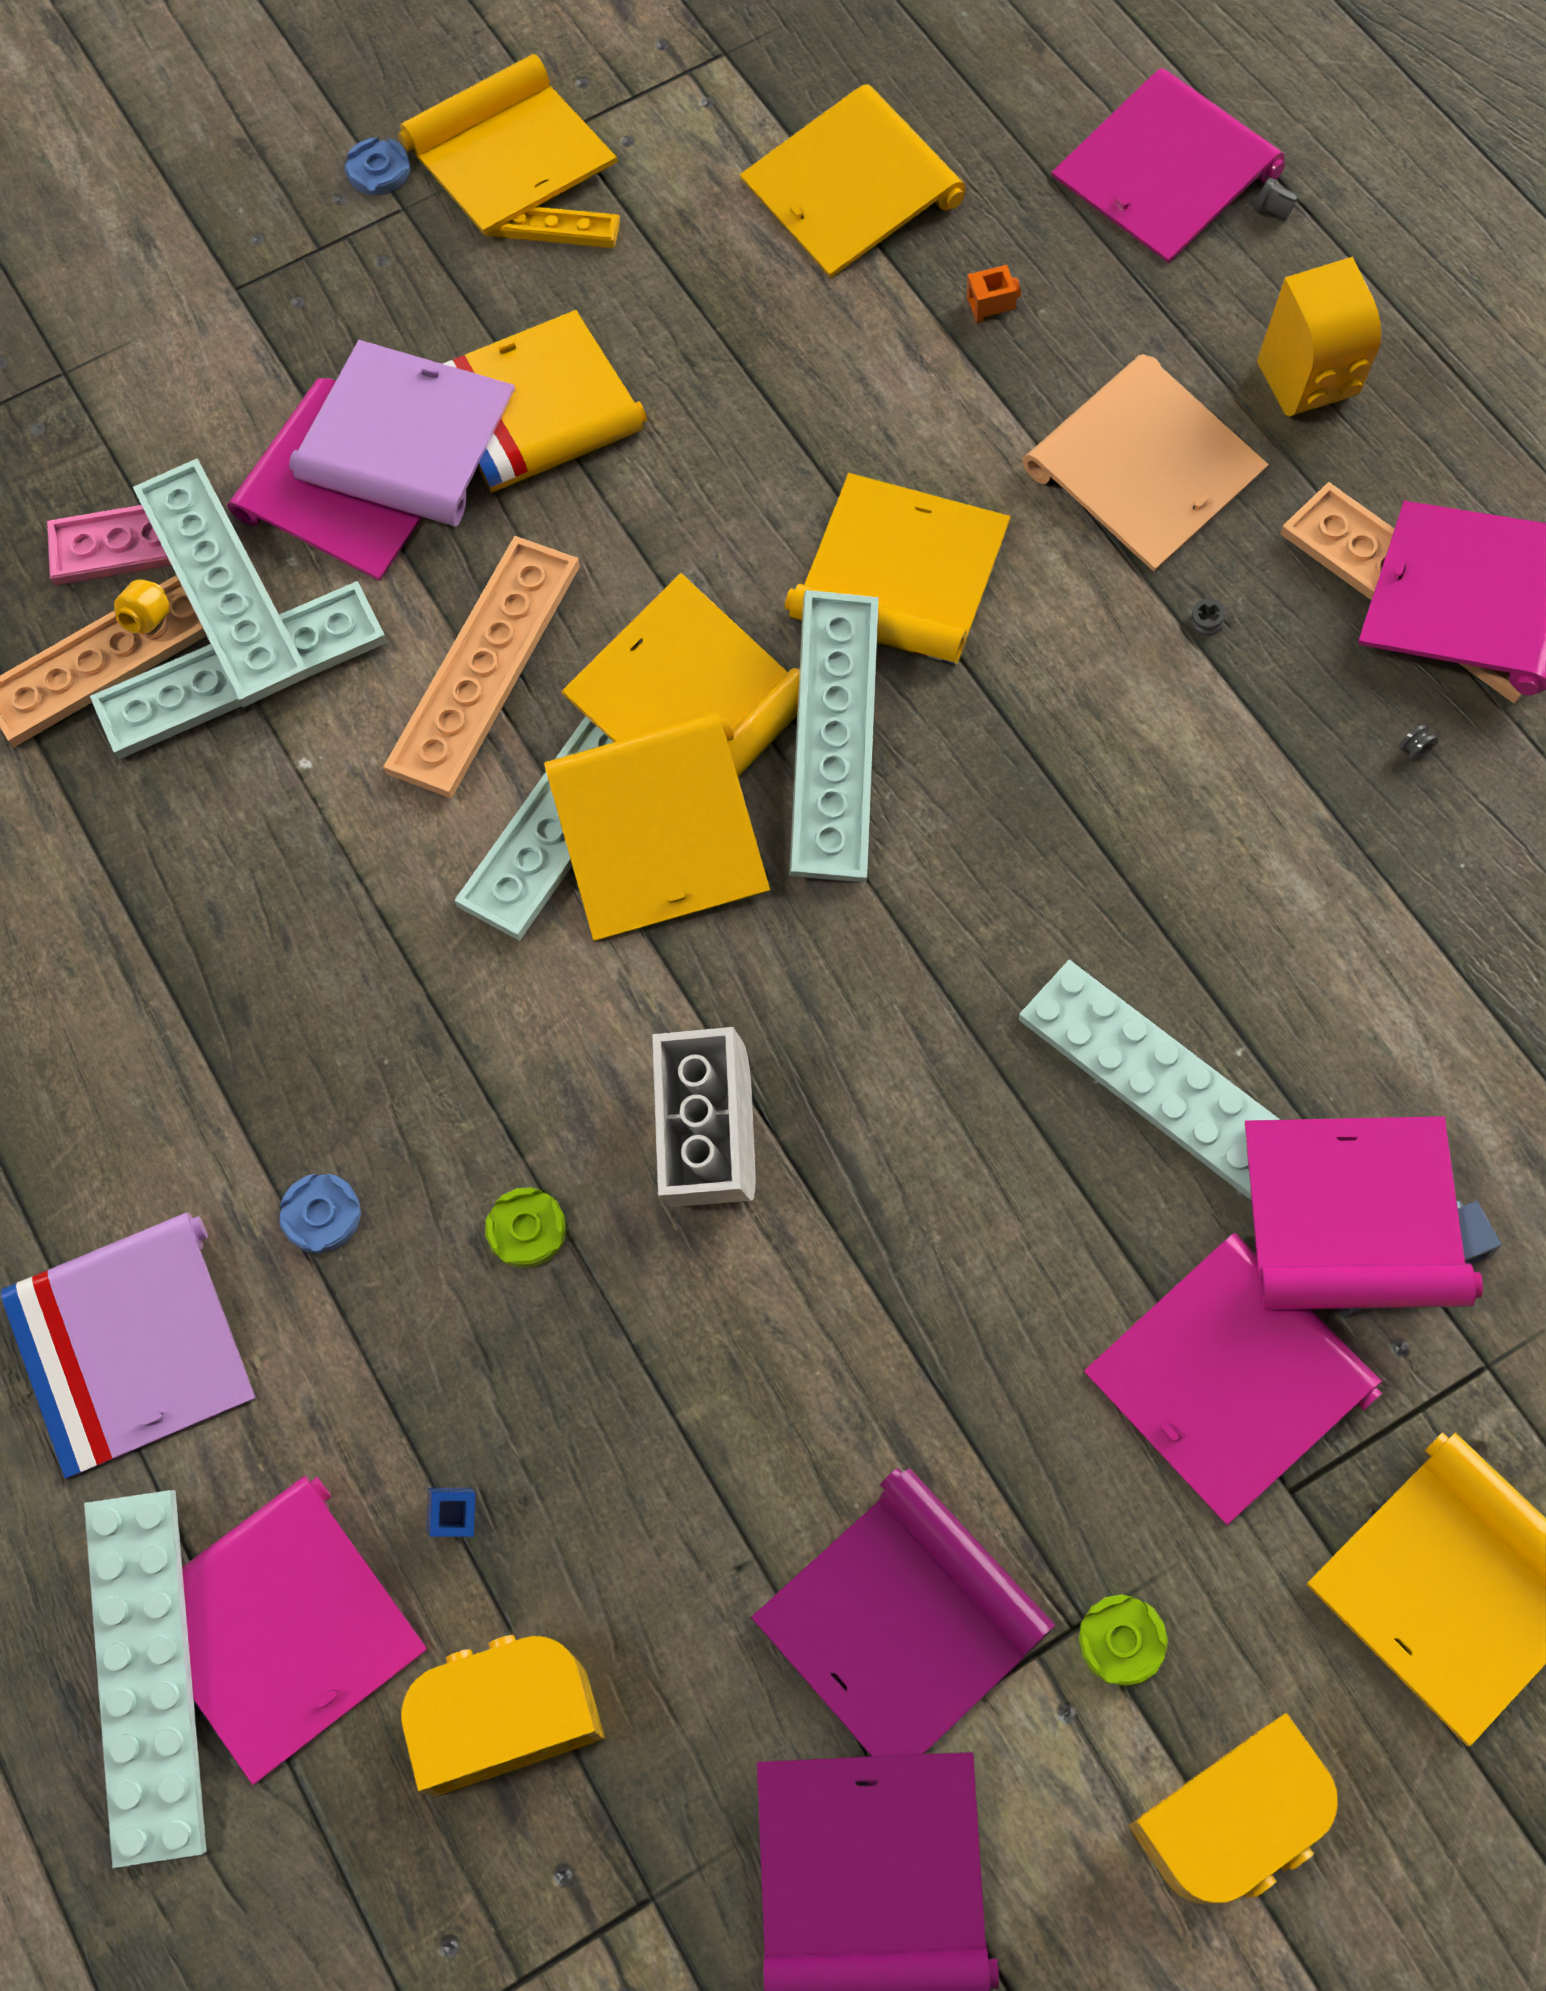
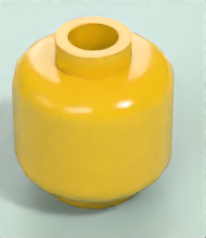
[114,579,169,634]

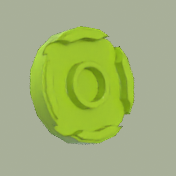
[485,1187,566,1268]
[1078,1594,1168,1687]

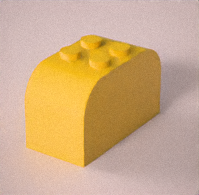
[1257,257,1381,416]
[401,1635,605,1797]
[1128,1713,1338,1905]

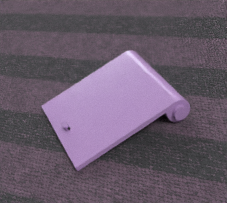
[289,340,515,527]

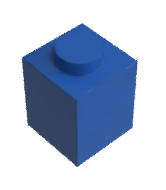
[426,1488,475,1537]

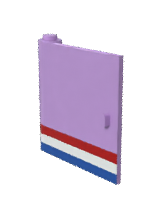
[1,1212,256,1479]

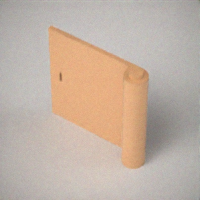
[1023,355,1269,572]

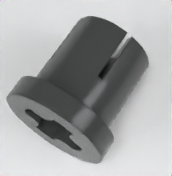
[1254,177,1299,221]

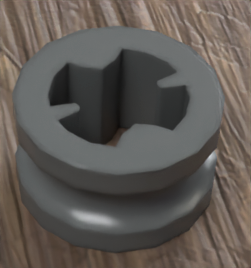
[1191,598,1226,635]
[1399,724,1439,761]

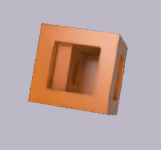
[966,265,1021,323]

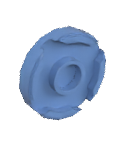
[345,137,410,195]
[279,1174,361,1254]

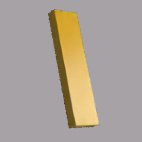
[485,207,620,248]

